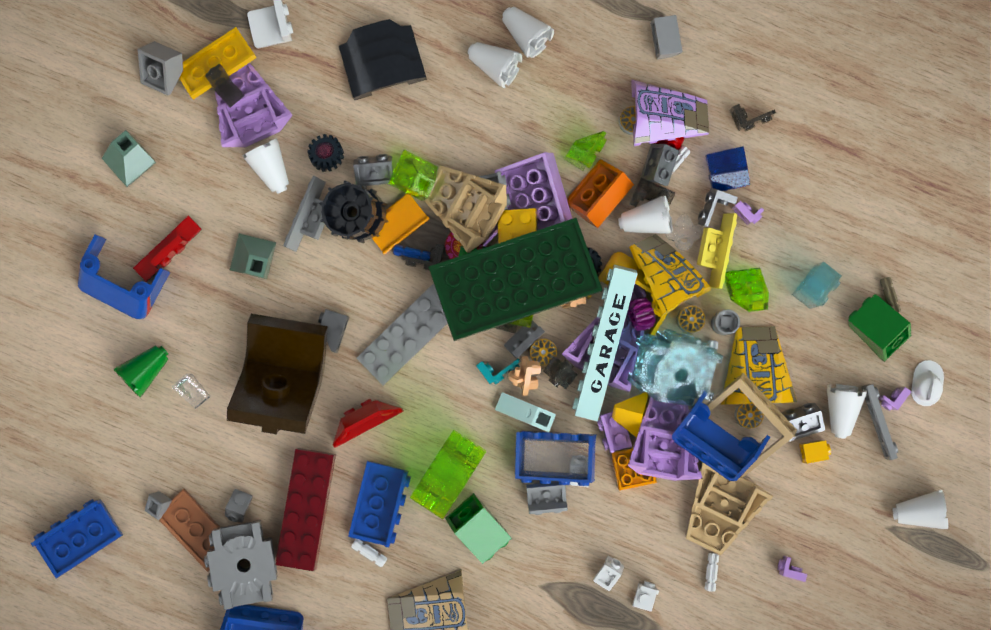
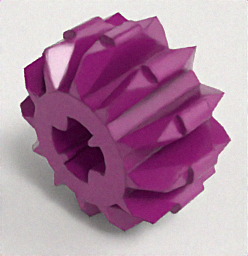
[628,298,656,331]

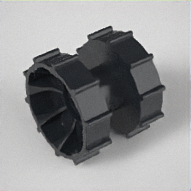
[319,181,388,244]

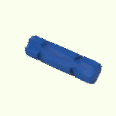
[393,245,431,262]

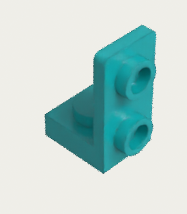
[476,358,521,385]

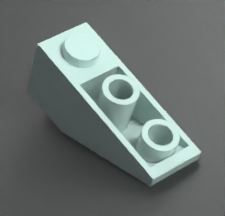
[495,392,556,432]

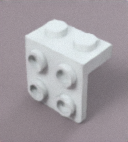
[247,0,294,49]

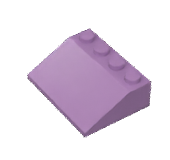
[494,152,572,230]

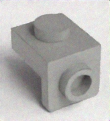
[225,489,253,523]

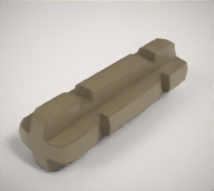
[880,277,901,313]

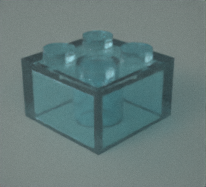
[792,261,842,309]

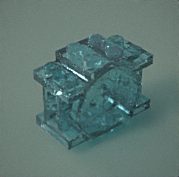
[627,329,723,406]

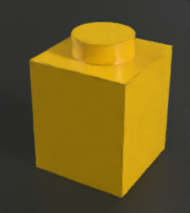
[799,440,831,464]

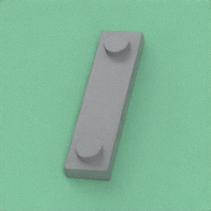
[862,384,898,460]

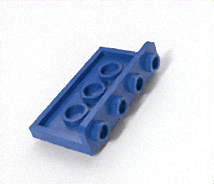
[348,461,411,548]
[30,499,123,578]

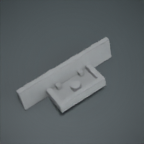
[283,176,326,252]

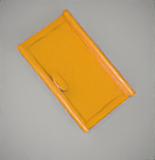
[372,193,430,255]

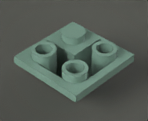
[102,130,156,187]
[230,233,276,279]

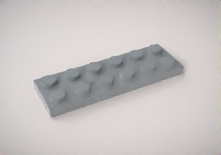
[357,284,448,386]

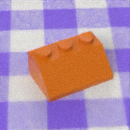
[567,159,634,228]

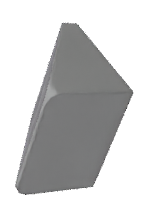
[145,492,172,520]

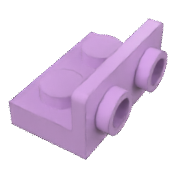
[597,412,632,453]

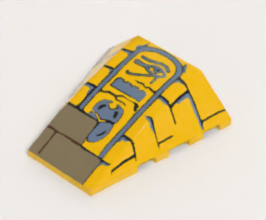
[629,234,711,316]
[720,326,797,405]

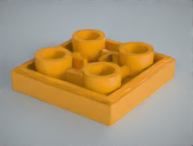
[611,448,657,491]

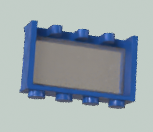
[515,431,597,486]

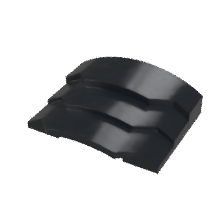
[339,19,427,101]

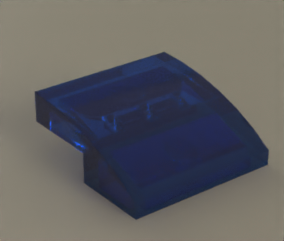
[705,146,750,192]

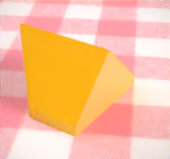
[612,392,649,438]

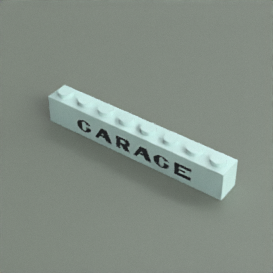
[572,265,638,421]

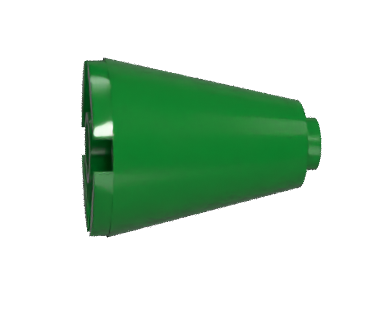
[113,345,169,397]

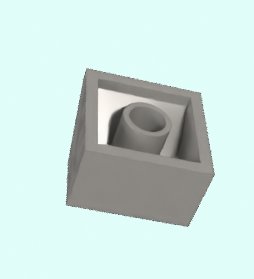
[138,41,183,95]

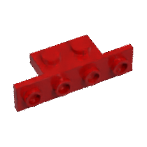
[133,215,202,282]

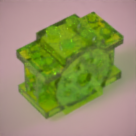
[410,430,486,519]

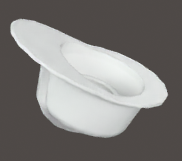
[911,360,944,406]

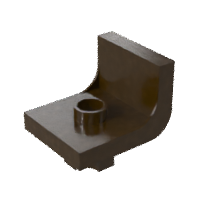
[227,313,328,435]

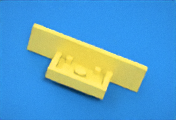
[697,213,737,289]

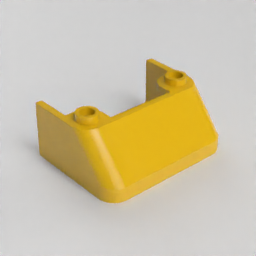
[586,252,668,337]

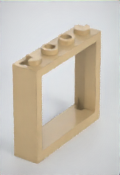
[706,373,797,478]

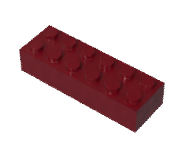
[275,448,336,571]

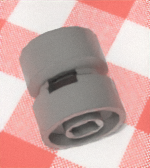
[711,309,740,335]

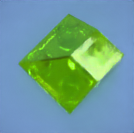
[564,131,607,172]
[388,150,438,201]
[725,268,769,312]

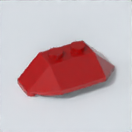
[333,399,404,448]

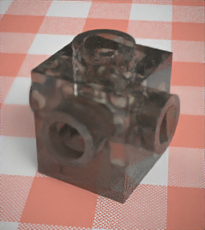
[543,356,578,389]

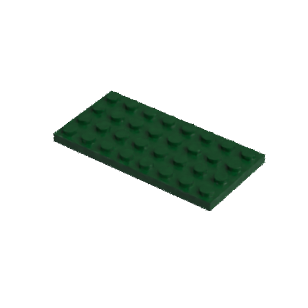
[428,218,603,341]

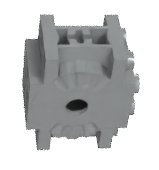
[204,520,278,610]

